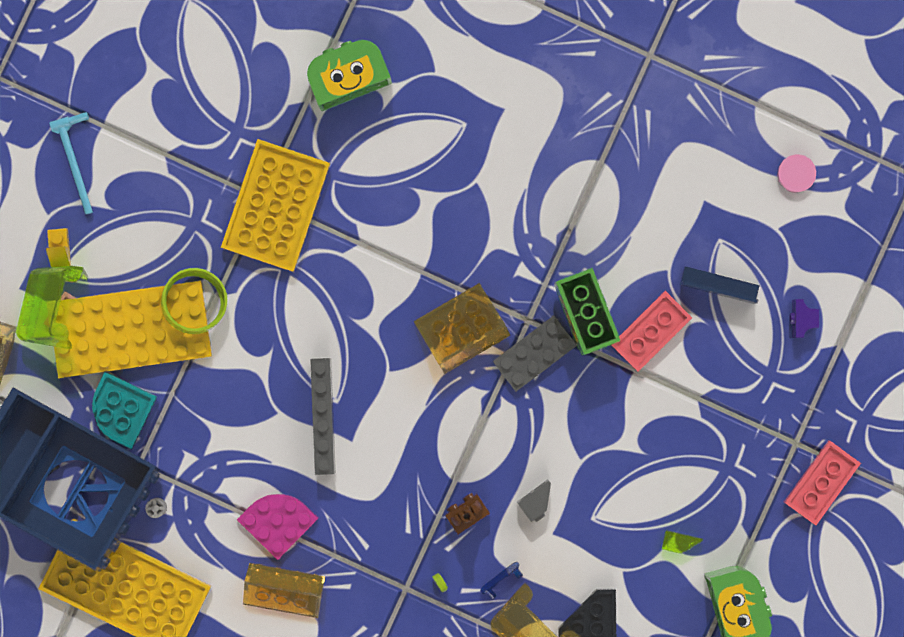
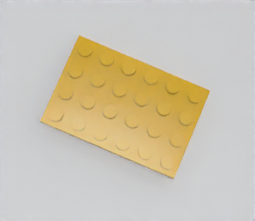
[221,139,330,272]

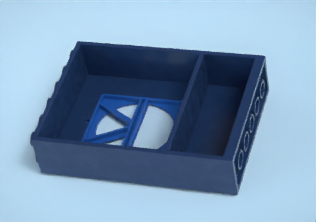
[0,387,160,571]

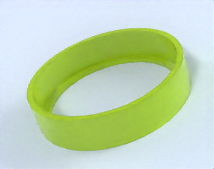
[161,268,227,334]

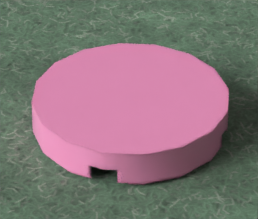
[777,154,817,193]

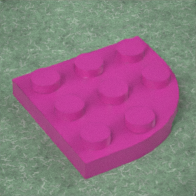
[237,494,318,560]

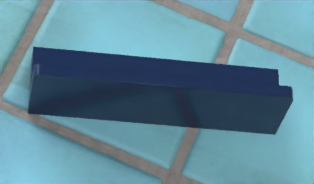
[680,266,760,304]

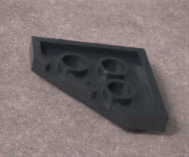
[558,589,617,637]

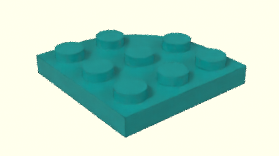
[92,372,158,449]

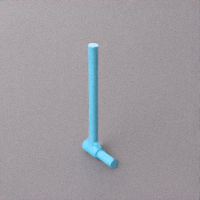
[50,112,93,215]

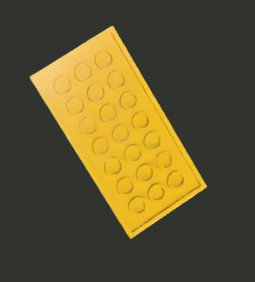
[48,281,212,378]
[38,519,211,637]

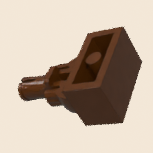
[445,492,490,535]

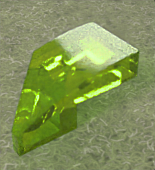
[662,530,703,554]

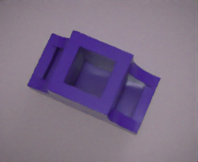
[789,299,819,338]

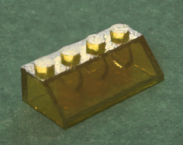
[243,563,325,618]

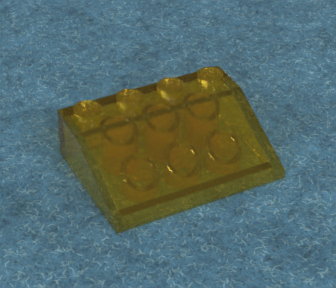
[414,283,511,374]

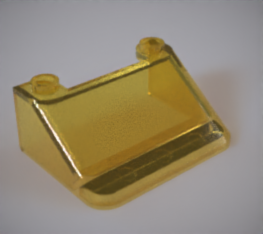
[491,582,582,637]

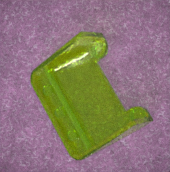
[16,266,88,349]

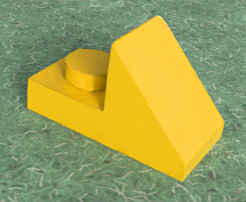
[46,228,71,268]

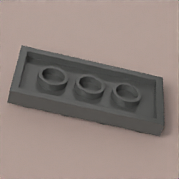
[493,315,577,392]

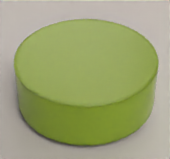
[432,573,448,593]

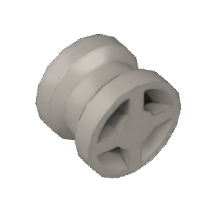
[145,498,167,518]

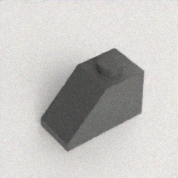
[517,479,551,522]

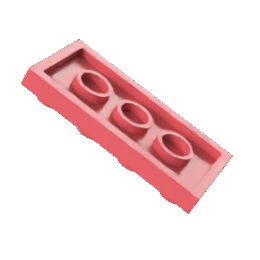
[611,291,692,372]
[784,440,861,525]

